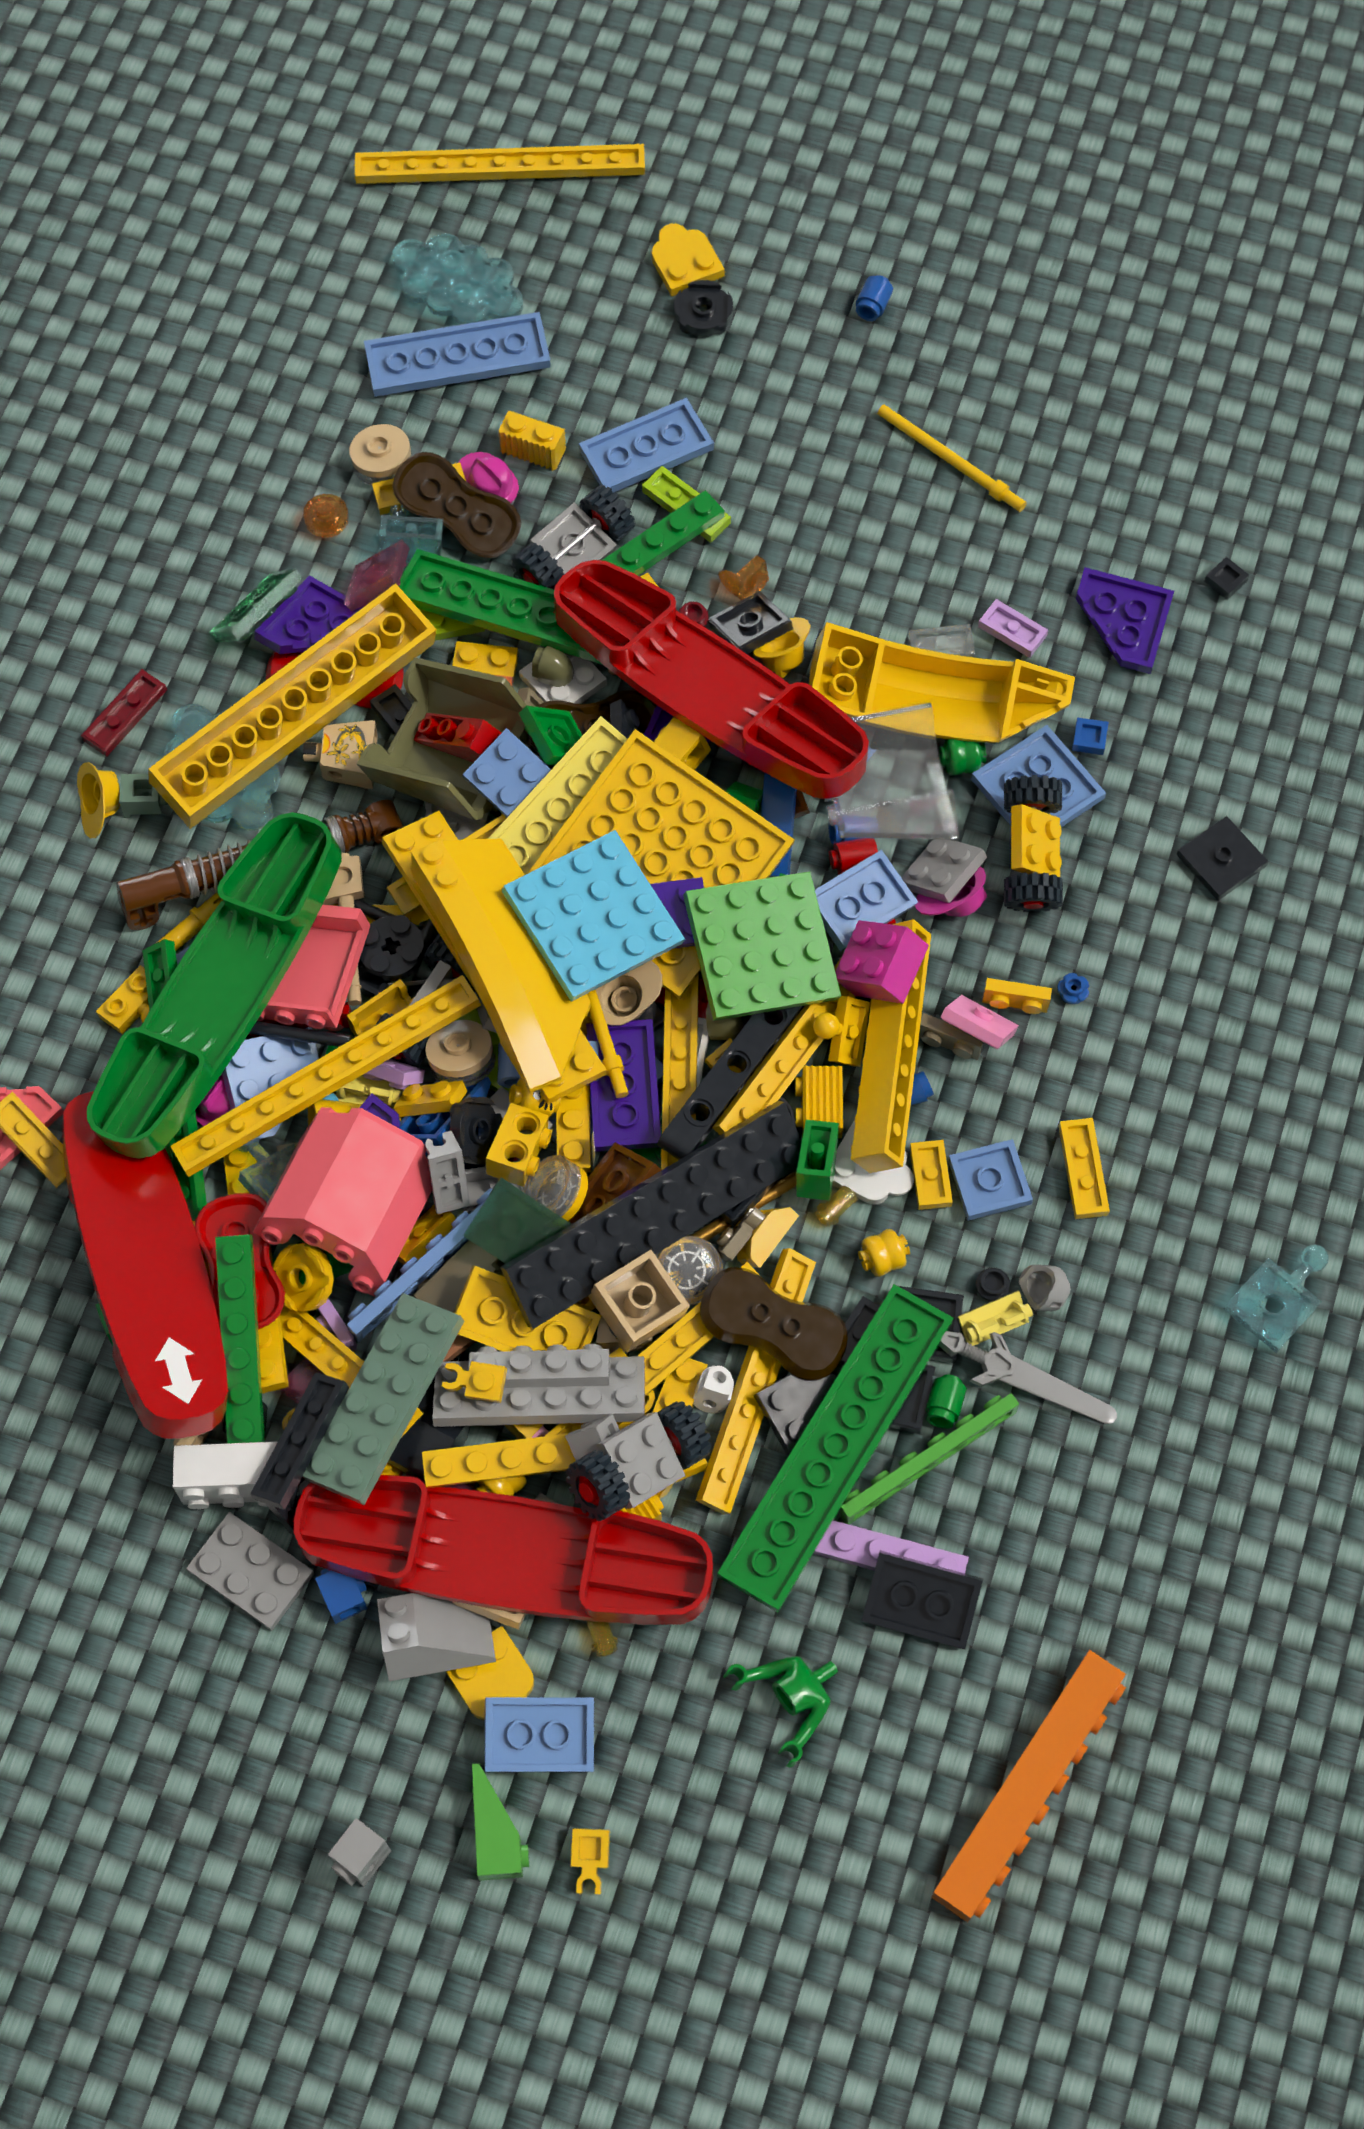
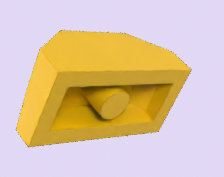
[736,1207,799,1268]

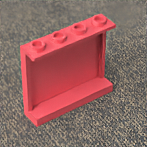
[257,905,371,1029]

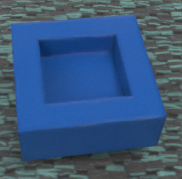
[1072,717,1109,755]

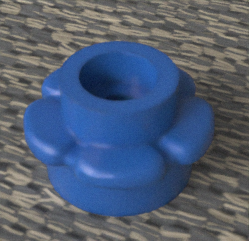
[1057,973,1089,1004]

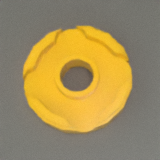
[273,1243,334,1312]

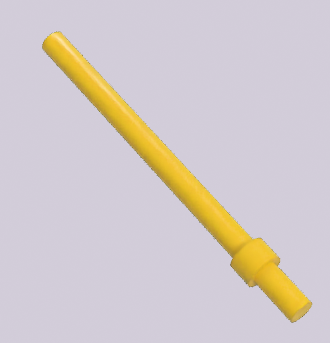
[877,404,1027,512]
[587,989,629,1098]

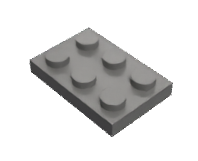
[186,1512,315,1631]

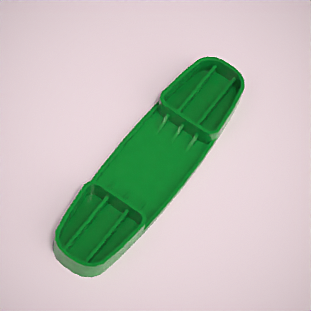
[87,812,342,1159]

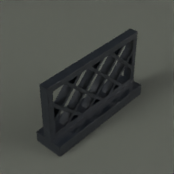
[250,1372,349,1535]

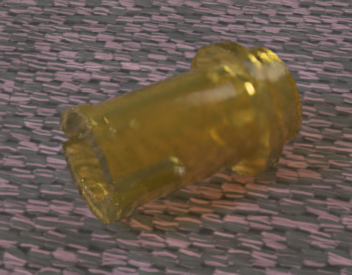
[815,1185,858,1227]
[586,1621,619,1657]

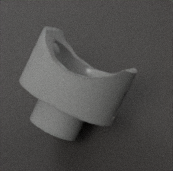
[1019,1265,1071,1312]

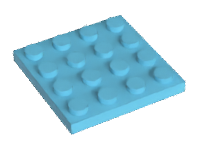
[502,830,685,1002]

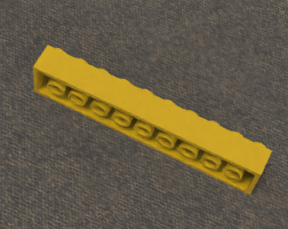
[148,583,437,829]

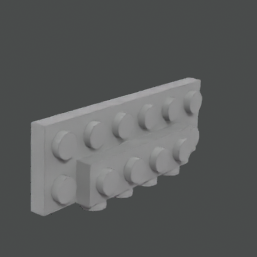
[432,1344,645,1427]

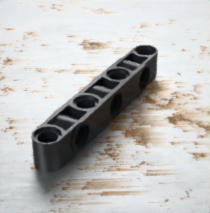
[657,1005,805,1160]

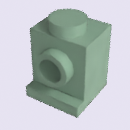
[119,774,168,818]

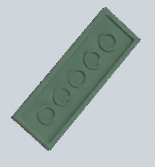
[302,1293,464,1505]

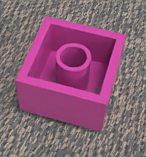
[835,920,929,1004]

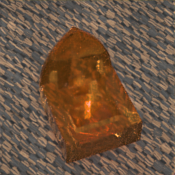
[718,555,769,600]

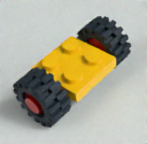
[1004,775,1063,912]

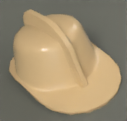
[596,960,663,1026]

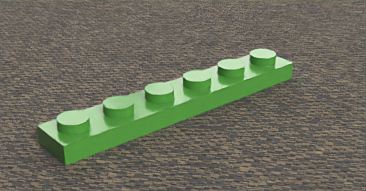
[839,1393,1019,1525]

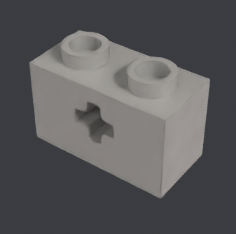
[328,1818,391,1887]

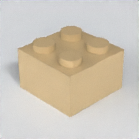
[589,1250,690,1352]

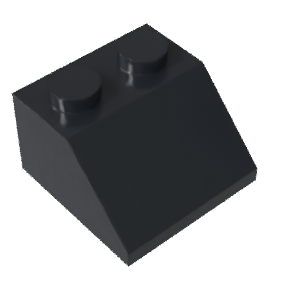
[388,1391,470,1483]

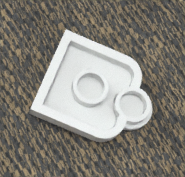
[833,1121,914,1205]

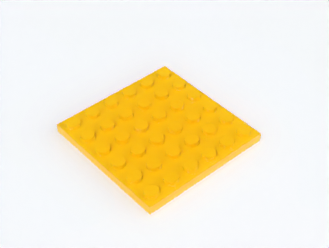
[527,729,795,999]

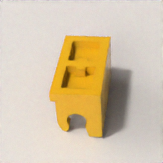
[347,979,415,1037]

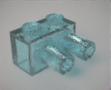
[379,505,443,565]

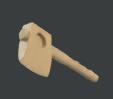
[323,853,364,1006]

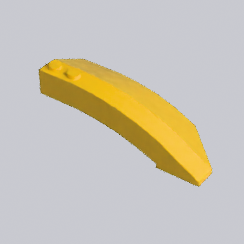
[809,622,1075,743]
[411,838,591,1093]

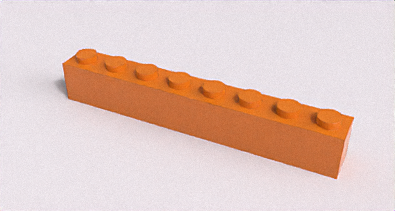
[931,1650,1126,1923]

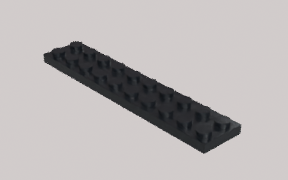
[500,1100,809,1329]

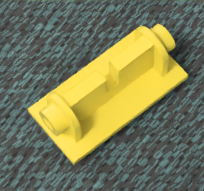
[336,1076,404,1111]
[958,1291,1033,1346]

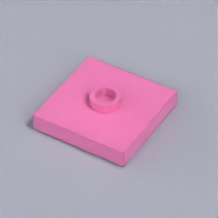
[941,995,1019,1049]

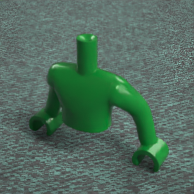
[723,1656,838,1768]

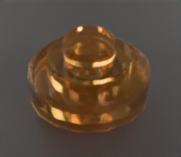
[303,494,349,538]

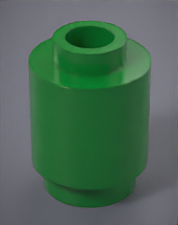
[925,1374,967,1429]

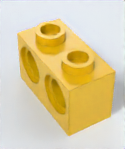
[486,1103,552,1187]

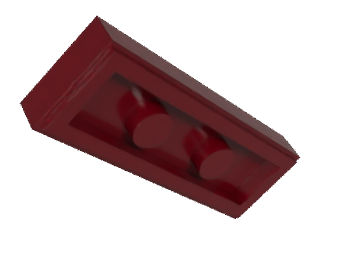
[81,669,167,757]

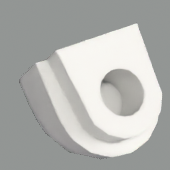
[693,1366,734,1413]

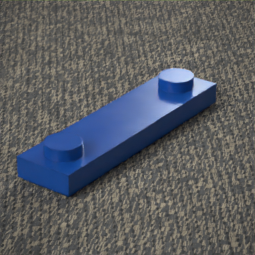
[761,773,797,878]

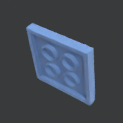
[971,725,1106,827]

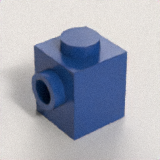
[315,1569,368,1624]

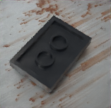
[862,1550,983,1649]

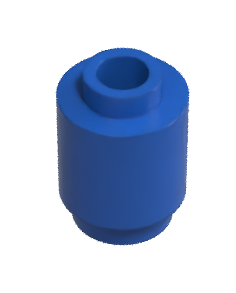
[856,275,893,321]

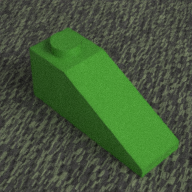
[472,1764,530,1881]

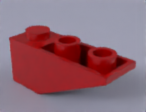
[413,713,501,763]

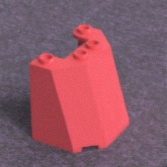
[253,1107,432,1296]

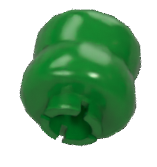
[938,739,986,776]

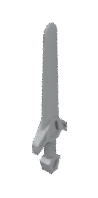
[939,1331,1117,1424]

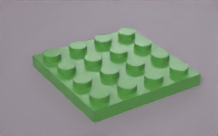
[683,871,841,1021]

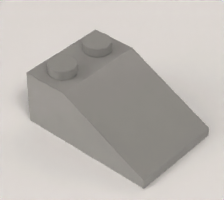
[377,1593,496,1681]

